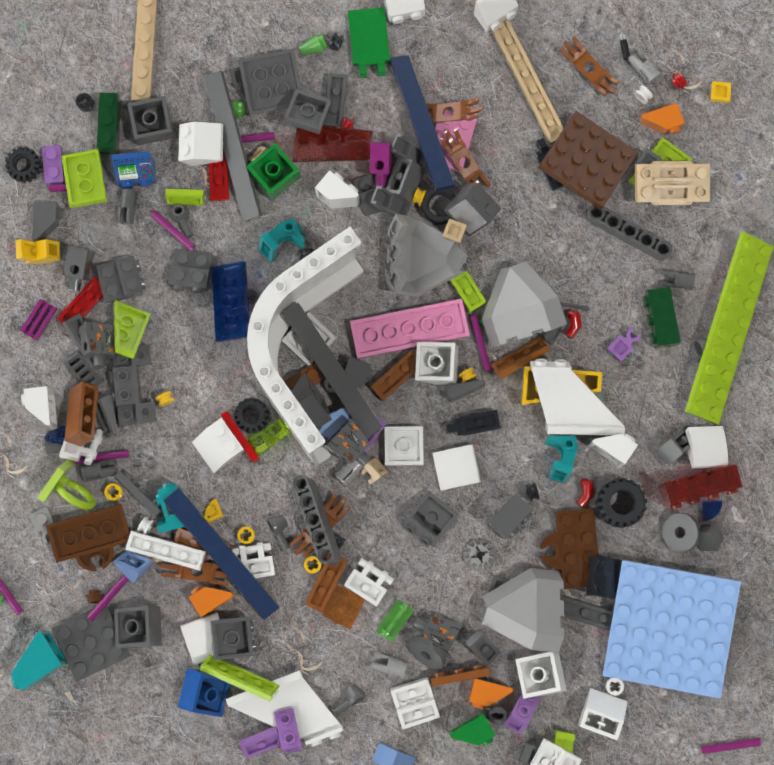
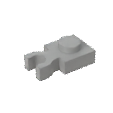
[29,507,55,544]

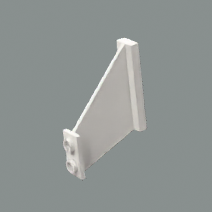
[530,359,625,435]
[226,670,344,747]

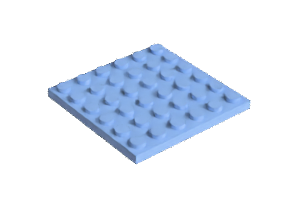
[603,560,741,699]

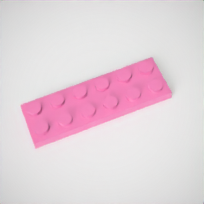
[350,299,470,359]

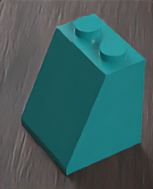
[10,631,68,691]

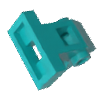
[258,219,306,263]
[544,434,578,484]
[155,483,185,533]

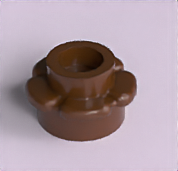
[85,590,105,604]

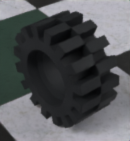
[5,146,42,183]
[234,397,270,433]

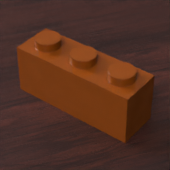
[65,381,99,447]

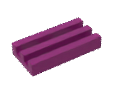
[20,299,57,341]

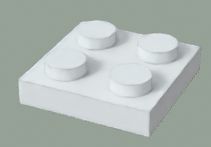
[384,426,424,466]

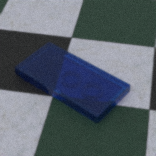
[211,261,250,342]

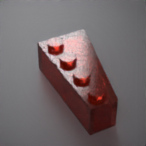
[292,125,373,162]
[659,465,743,510]

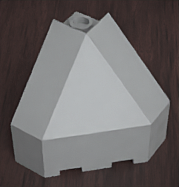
[386,214,468,297]
[482,261,567,346]
[482,568,564,653]

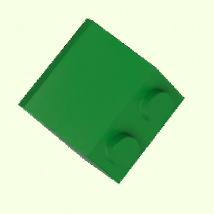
[246,143,301,201]
[448,712,496,747]

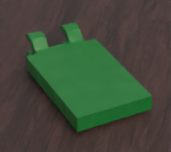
[348,7,390,78]

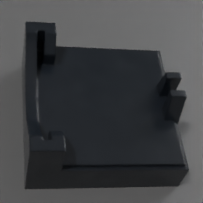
[586,556,622,599]

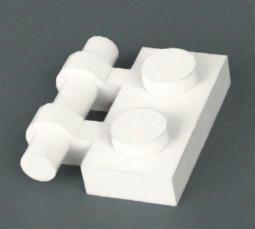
[59,429,103,465]
[233,542,275,578]
[344,558,394,607]

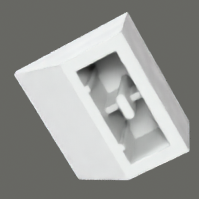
[315,170,360,209]
[577,688,628,740]

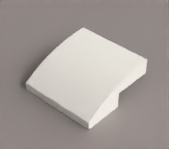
[282,312,337,366]
[685,426,728,469]
[433,445,481,491]
[181,612,220,665]
[390,677,440,730]
[530,738,582,765]

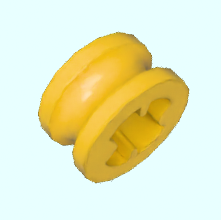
[412,187,427,206]
[458,367,477,383]
[155,391,175,407]
[104,483,123,501]
[237,527,255,544]
[304,556,322,574]

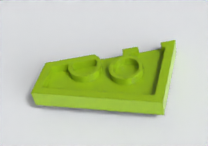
[113,300,151,359]

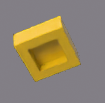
[710,81,731,103]

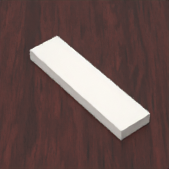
[125,531,206,571]

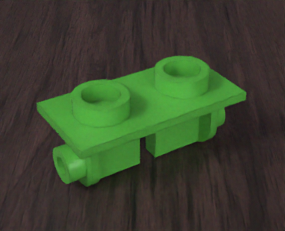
[376,599,414,642]

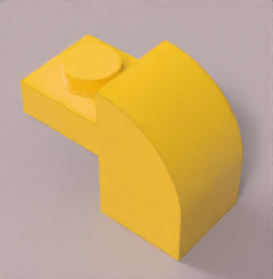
[16,239,60,264]

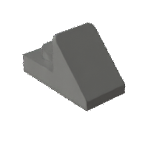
[353,174,380,216]
[465,629,501,666]

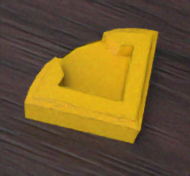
[204,499,224,523]

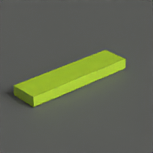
[200,654,280,702]

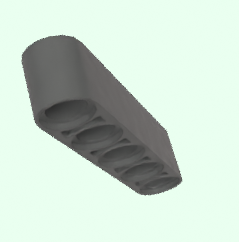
[586,205,673,261]
[292,475,341,566]

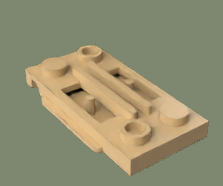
[635,161,710,205]

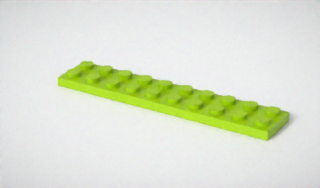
[685,232,774,425]

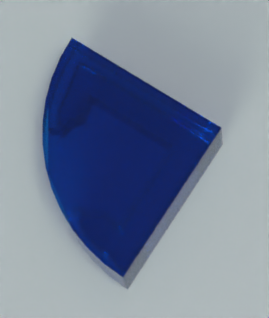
[45,426,66,445]
[702,501,722,521]

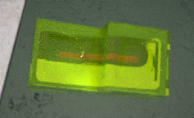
[248,417,292,457]

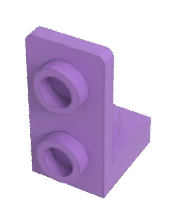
[503,691,541,734]
[274,708,304,754]

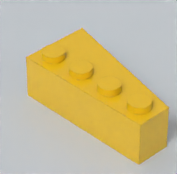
[521,366,602,405]

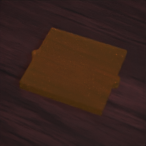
[322,585,365,630]

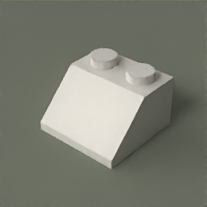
[384,0,425,24]
[474,0,518,32]
[179,122,223,166]
[415,342,458,385]
[21,386,58,429]
[192,418,245,473]
[588,434,638,467]
[515,652,567,699]

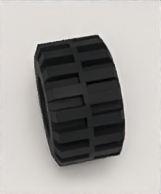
[596,478,647,528]

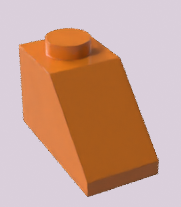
[639,103,685,135]
[188,586,235,617]
[468,678,513,709]

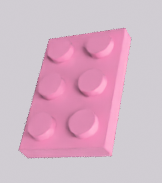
[435,110,477,172]

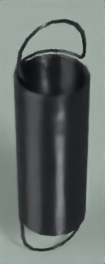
[620,35,630,65]

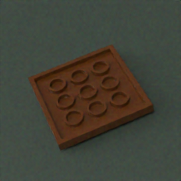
[538,111,638,210]

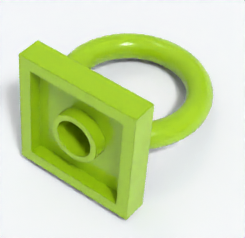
[37,459,96,510]

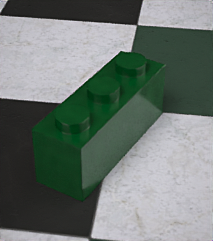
[96,93,121,154]
[643,286,681,349]

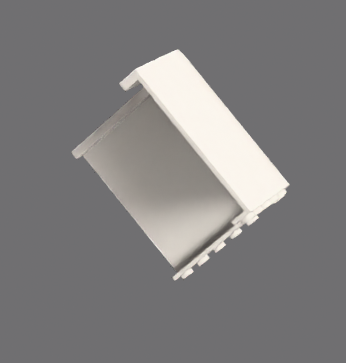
[247,227,363,467]

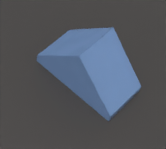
[114,550,153,584]
[372,742,416,765]

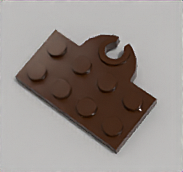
[46,503,130,571]
[539,509,599,590]

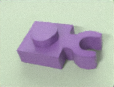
[607,328,641,362]

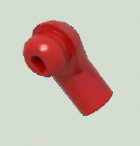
[565,310,582,339]
[576,478,594,508]

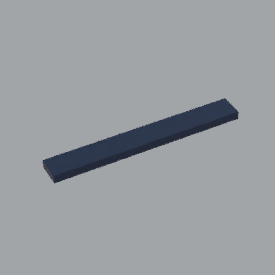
[390,55,455,191]
[163,488,280,620]

